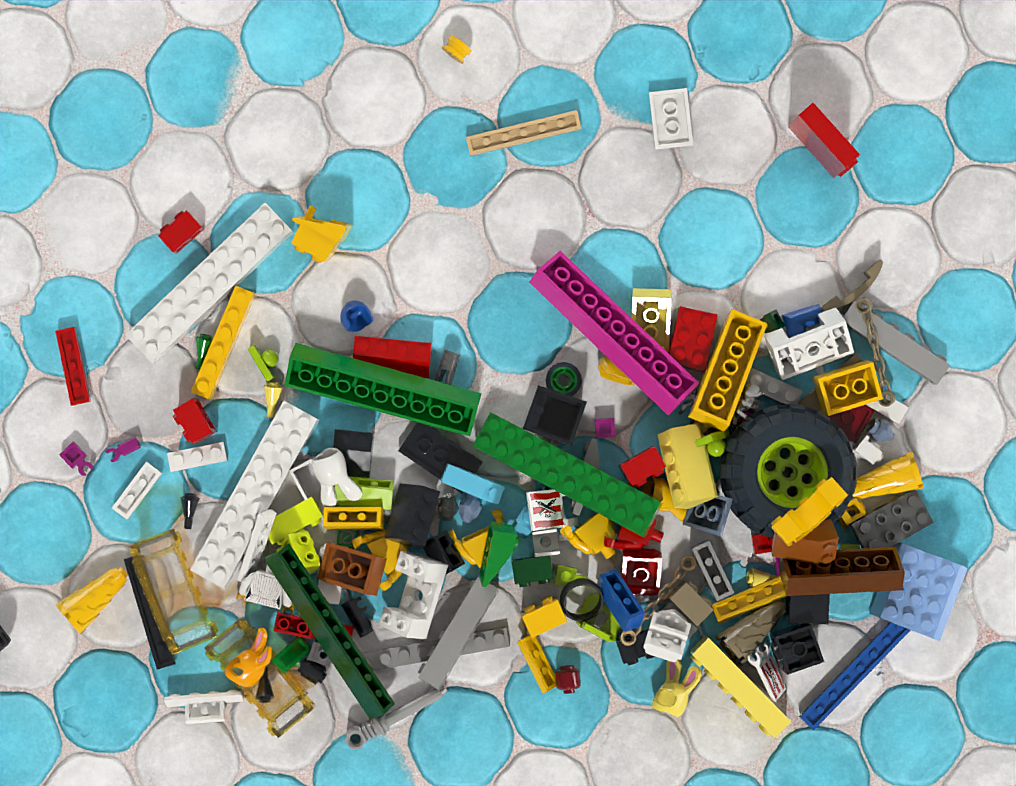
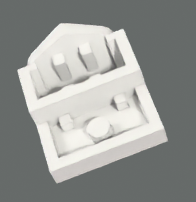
[643,609,691,662]

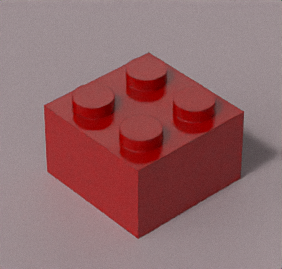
[173,398,217,444]

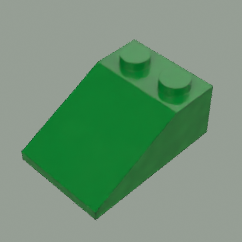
[479,521,519,587]

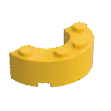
[771,477,848,547]

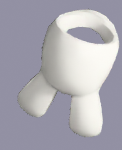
[311,448,362,507]

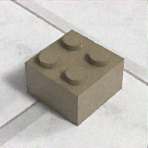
[668,580,714,626]

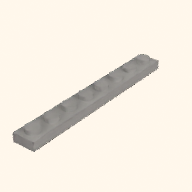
[362,627,510,671]

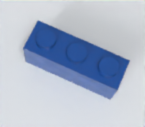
[597,569,645,632]

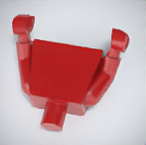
[604,519,664,550]

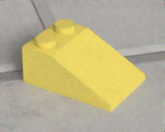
[632,288,671,351]

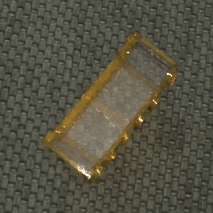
[128,528,218,655]
[204,616,316,738]

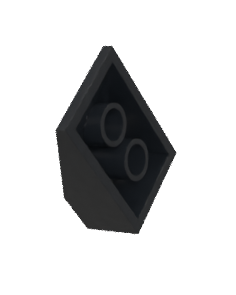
[333,429,375,487]

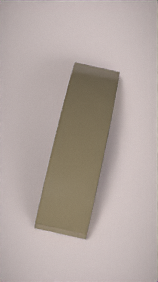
[821,259,883,312]

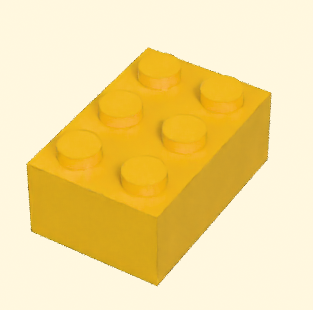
[812,360,883,416]
[521,595,567,638]

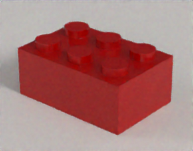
[668,306,718,372]
[618,446,667,487]

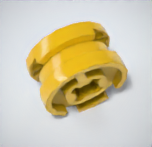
[441,35,472,64]

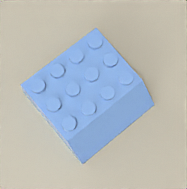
[869,543,968,641]

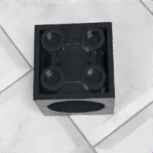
[785,594,830,624]

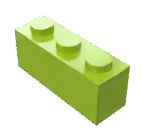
[334,477,394,511]

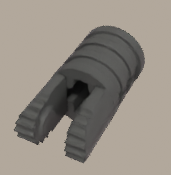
[435,350,461,385]

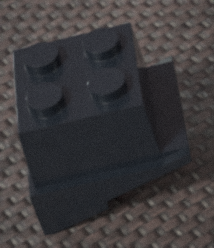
[523,385,587,446]

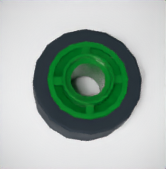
[545,362,582,396]

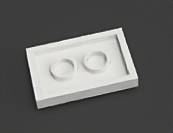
[649,88,693,150]

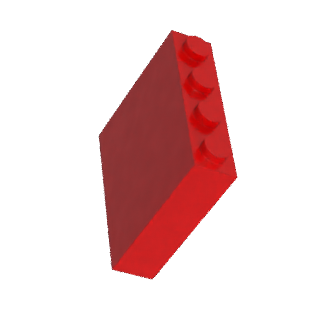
[788,102,860,178]

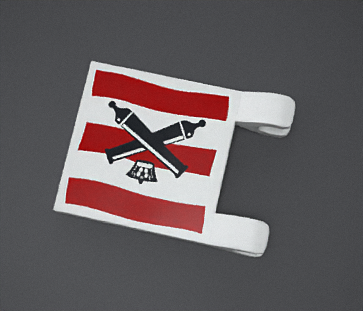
[526,490,579,531]
[748,642,786,702]

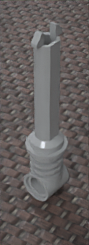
[346,686,448,749]

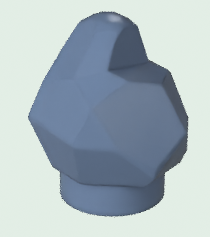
[866,418,894,442]
[459,494,483,523]

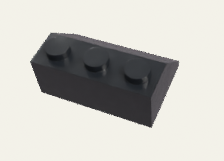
[384,483,440,550]

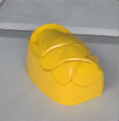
[597,356,635,386]

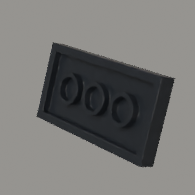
[398,422,483,494]

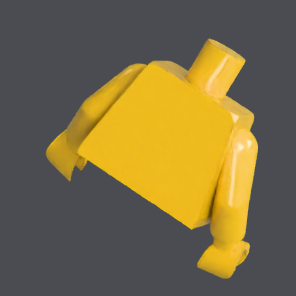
[448,509,504,568]
[560,512,617,559]
[352,530,409,591]

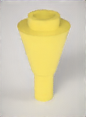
[264,382,283,418]
[746,568,779,587]

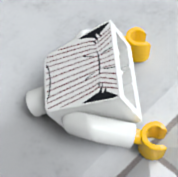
[235,565,294,614]

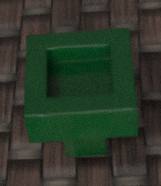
[760,309,785,333]

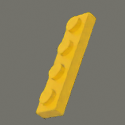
[711,576,786,624]

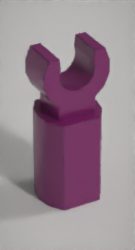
[105,436,141,462]

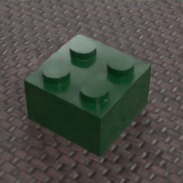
[511,555,553,587]

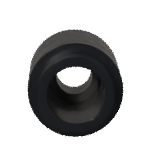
[297,658,327,685]

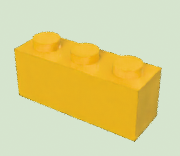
[323,507,385,530]

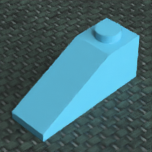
[441,463,505,505]

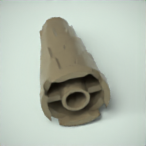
[716,599,786,666]

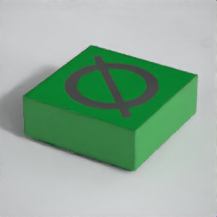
[337,530,358,548]

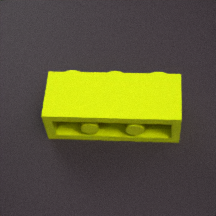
[268,496,323,546]

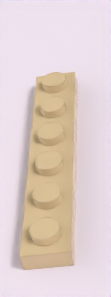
[466,110,582,157]

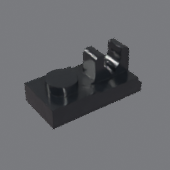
[341,597,374,638]

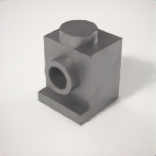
[307,640,332,667]

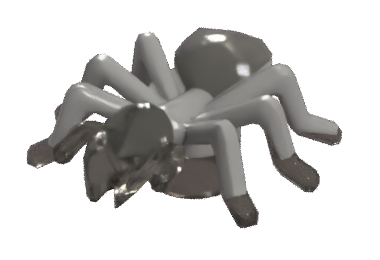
[730,383,764,428]

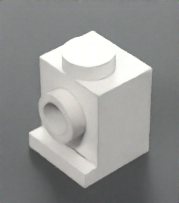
[852,435,884,464]

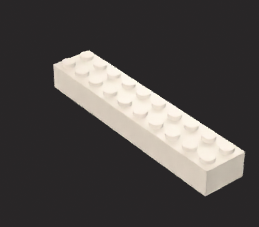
[125,203,294,364]
[190,401,319,589]

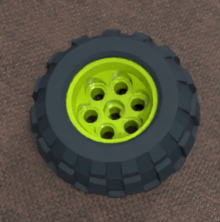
[720,404,857,539]

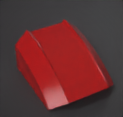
[621,548,662,596]

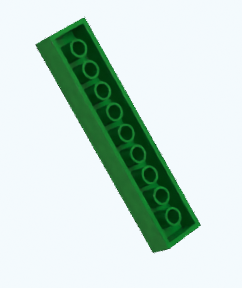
[284,343,482,436]
[473,412,663,537]

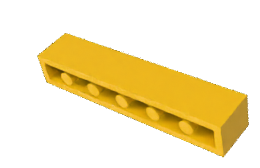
[191,286,256,400]

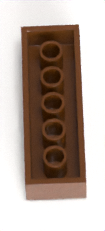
[779,547,905,596]

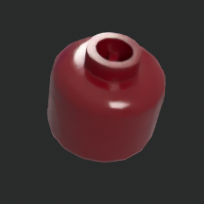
[555,665,581,694]

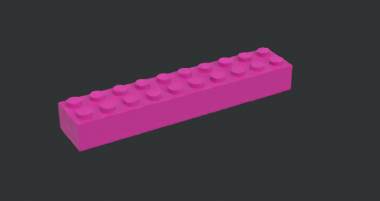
[529,251,699,415]

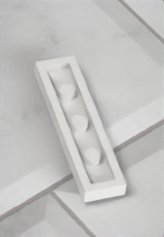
[237,509,276,583]

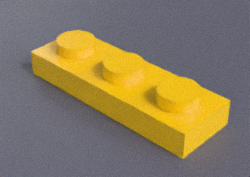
[517,634,556,694]

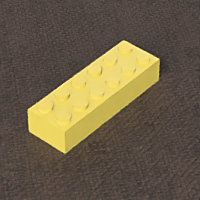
[689,635,791,738]

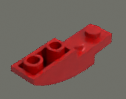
[273,612,354,639]

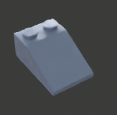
[683,495,733,537]

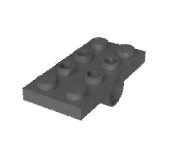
[850,490,934,548]

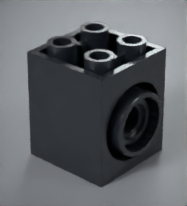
[769,623,825,675]

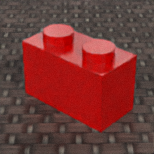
[158,210,204,254]

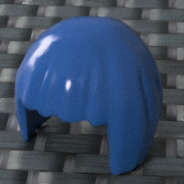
[340,300,373,332]

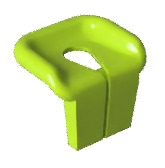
[576,594,622,642]

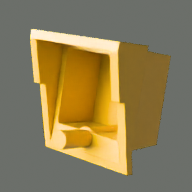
[291,205,353,263]

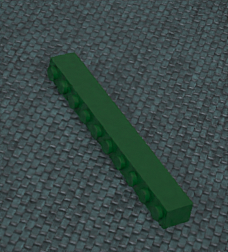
[264,544,395,719]

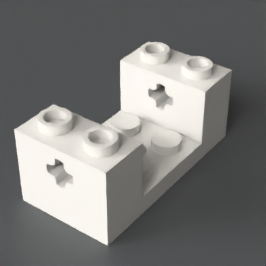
[764,307,854,380]
[379,551,448,639]

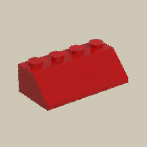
[353,336,432,379]

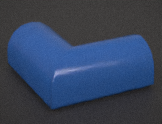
[781,304,822,338]

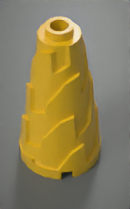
[852,451,924,500]
[56,567,128,634]

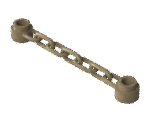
[855,297,895,407]

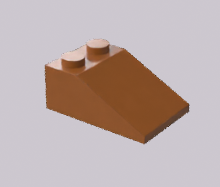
[771,519,839,564]
[317,542,387,596]

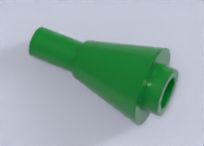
[195,334,213,370]

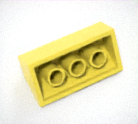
[657,423,718,509]

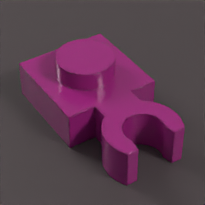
[59,442,94,476]

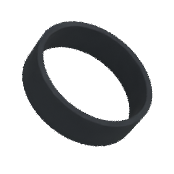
[560,578,604,622]

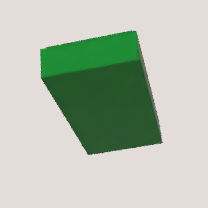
[272,636,311,674]

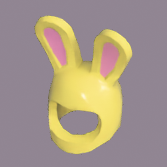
[651,659,701,718]

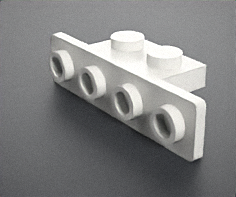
[164,690,244,724]

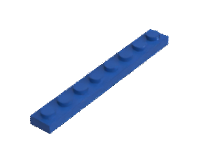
[799,622,911,731]

